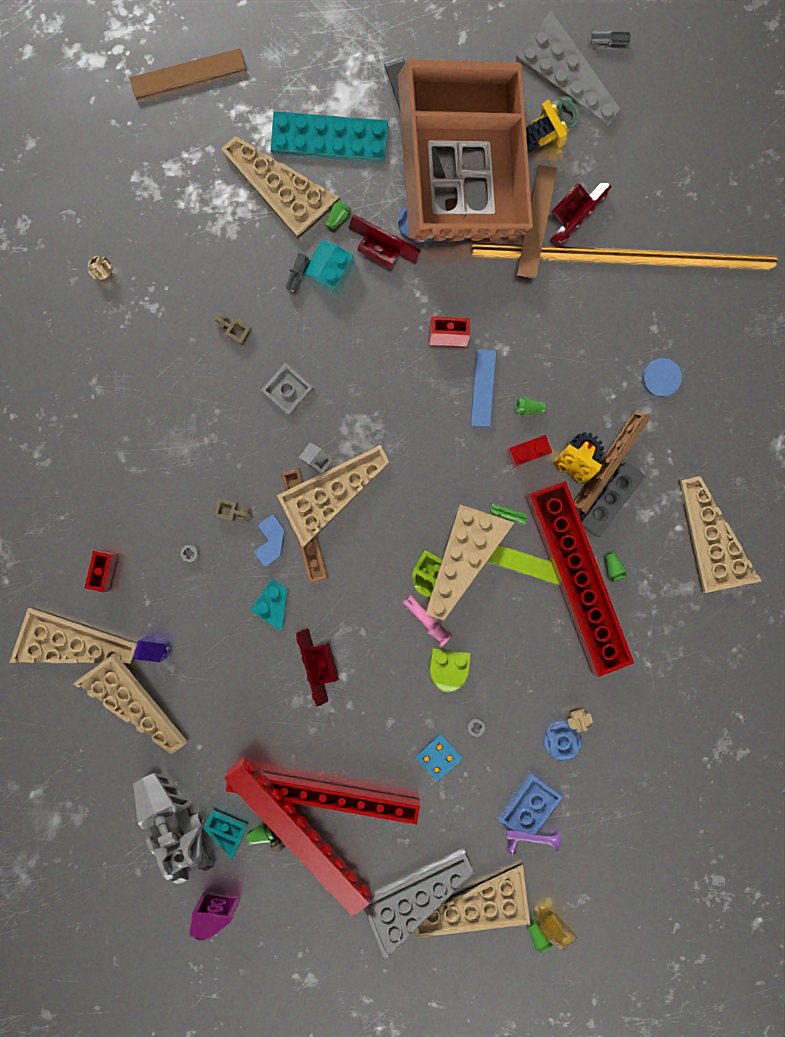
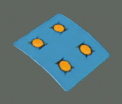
[415,734,462,781]

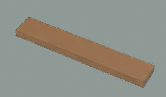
[129,48,246,98]
[517,165,557,279]
[574,411,651,514]
[281,468,328,584]

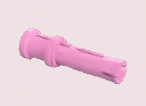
[403,595,453,647]

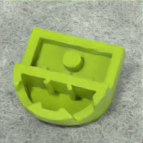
[412,550,442,597]
[429,649,471,692]

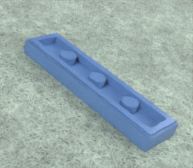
[471,349,496,427]

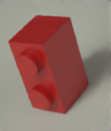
[429,316,470,346]
[507,435,552,467]
[84,550,118,593]

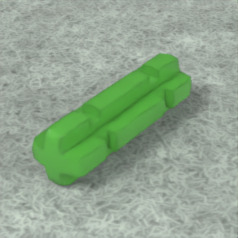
[490,504,528,524]

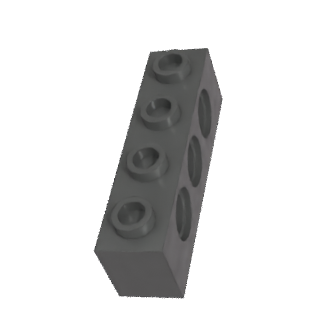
[580,462,646,538]

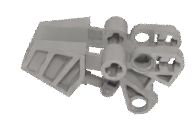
[133,773,214,884]

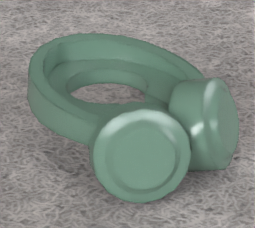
[551,96,579,128]

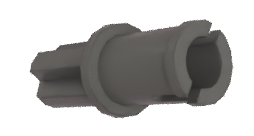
[591,30,631,46]
[286,253,309,292]

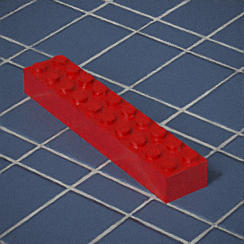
[526,481,634,677]

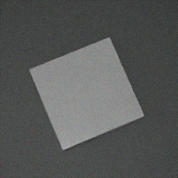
[260,362,314,416]

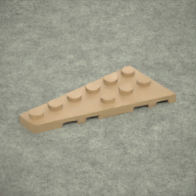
[221,136,340,237]
[277,445,389,547]
[680,476,761,593]
[425,505,515,620]
[9,608,137,663]
[73,653,187,754]
[415,865,530,938]

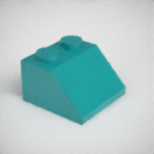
[303,240,355,292]

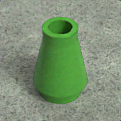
[325,200,351,230]
[516,397,546,416]
[605,552,627,582]
[246,823,276,845]
[527,922,553,953]

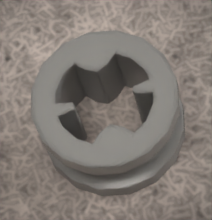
[180,545,199,562]
[467,719,485,737]

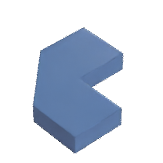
[254,514,285,567]

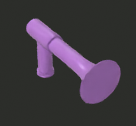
[506,830,561,855]

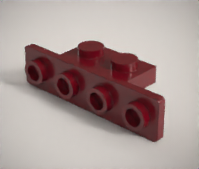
[550,183,612,244]
[349,214,421,268]
[296,628,340,706]

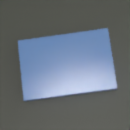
[499,774,563,843]

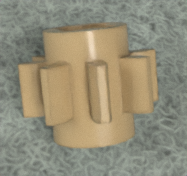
[87,256,112,280]
[567,709,593,733]

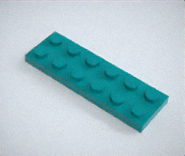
[271,111,388,161]

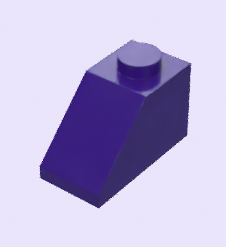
[133,636,170,662]

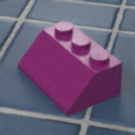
[189,893,240,940]

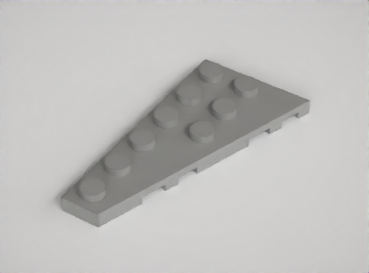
[516,10,620,127]
[364,854,474,960]

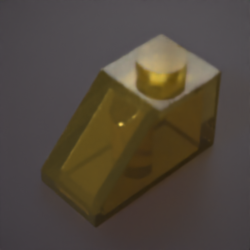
[536,910,577,950]

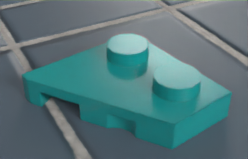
[250,578,288,631]
[204,810,248,860]

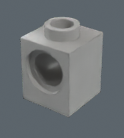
[299,443,333,474]

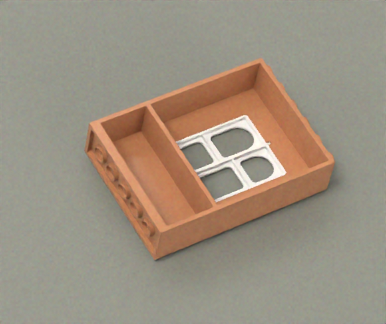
[398,59,533,241]

